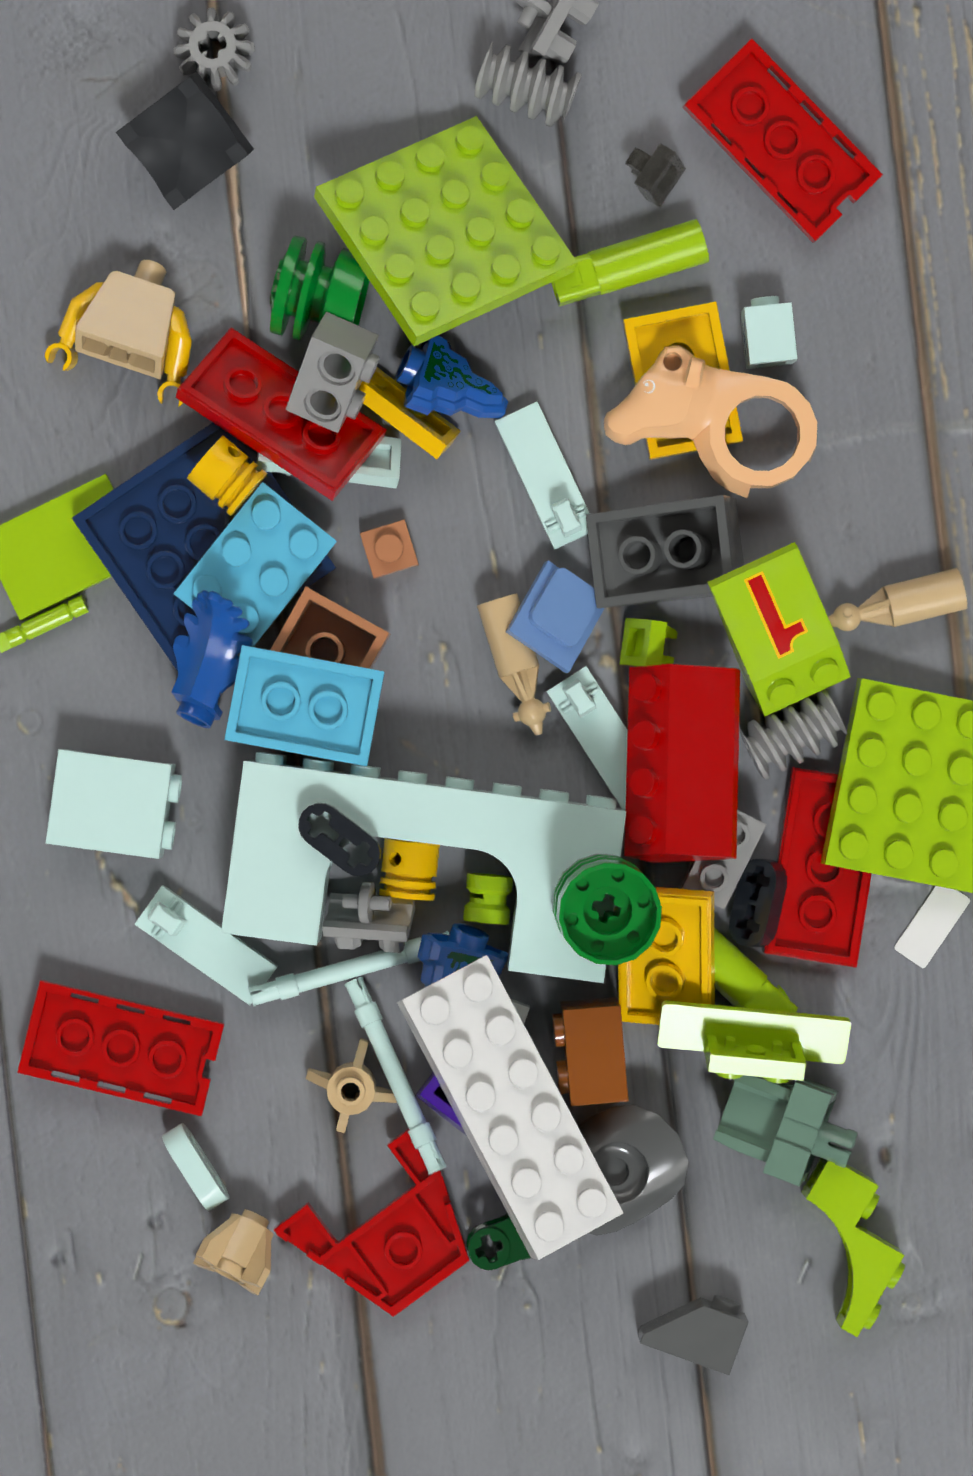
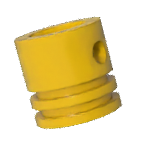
[187,436,268,516]
[379,838,440,901]

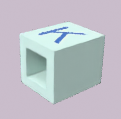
[740,296,797,369]

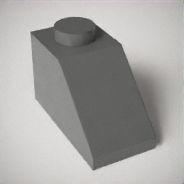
[638,1295,748,1375]

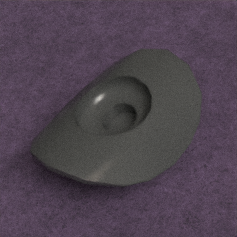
[578,1104,689,1236]

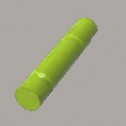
[0,595,89,653]

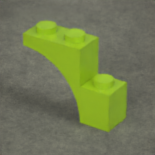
[801,1158,905,1337]

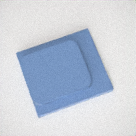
[506,560,604,673]

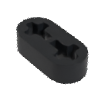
[298,803,381,876]
[729,859,787,947]

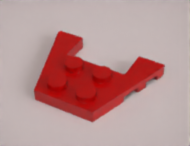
[273,1128,469,1317]

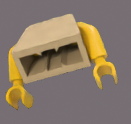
[45,260,192,407]

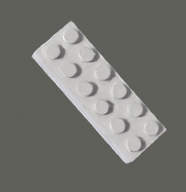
[397,955,623,1260]

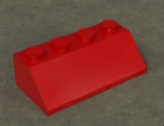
[624,664,740,863]

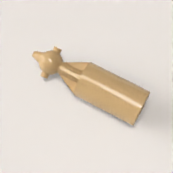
[828,568,967,631]
[477,593,551,735]

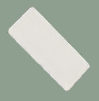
[894,886,970,968]

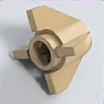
[306,1038,397,1133]
[193,1209,274,1295]

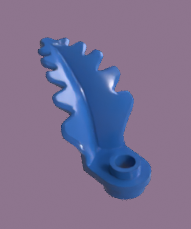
[172,590,253,729]

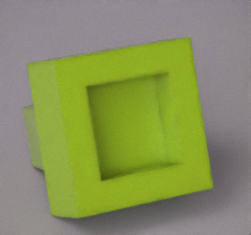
[620,618,678,667]

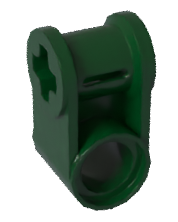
[466,1213,531,1270]

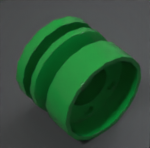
[269,235,370,340]
[552,853,662,965]

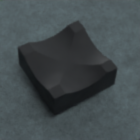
[116,71,254,210]

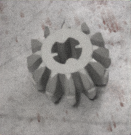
[173,8,255,91]

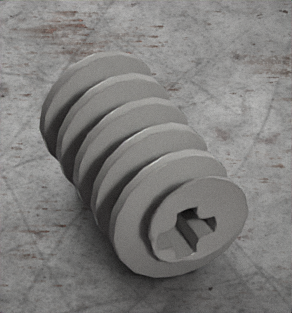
[475,41,581,127]
[740,689,847,780]

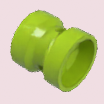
[463,873,513,925]

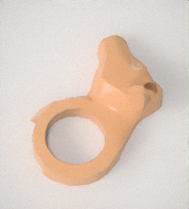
[604,345,817,498]

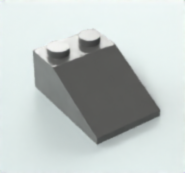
[586,495,744,609]

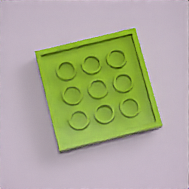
[314,116,577,346]
[821,678,973,893]

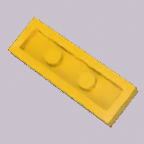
[343,356,461,459]

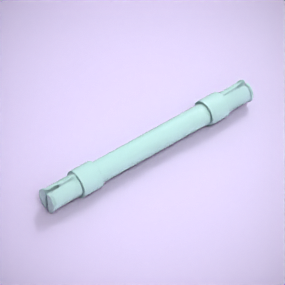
[248,931,449,1007]
[344,977,447,1175]

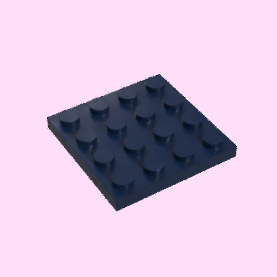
[72,422,336,671]

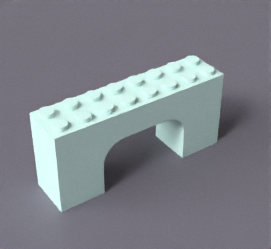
[221,752,626,983]

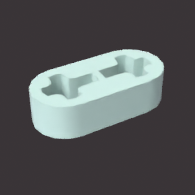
[162,1123,230,1211]

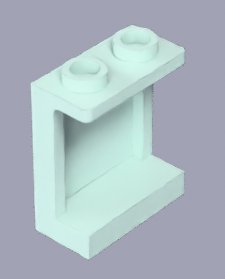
[46,749,182,859]

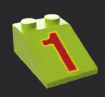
[707,542,851,716]

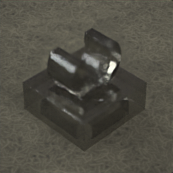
[625,143,686,207]

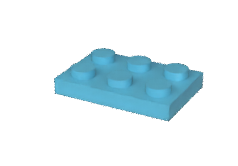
[173,482,337,647]
[224,645,385,766]

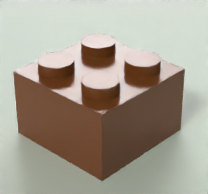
[552,997,629,1106]

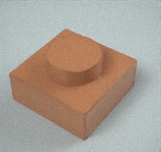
[360,519,419,579]

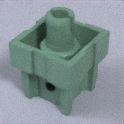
[713,1075,858,1186]

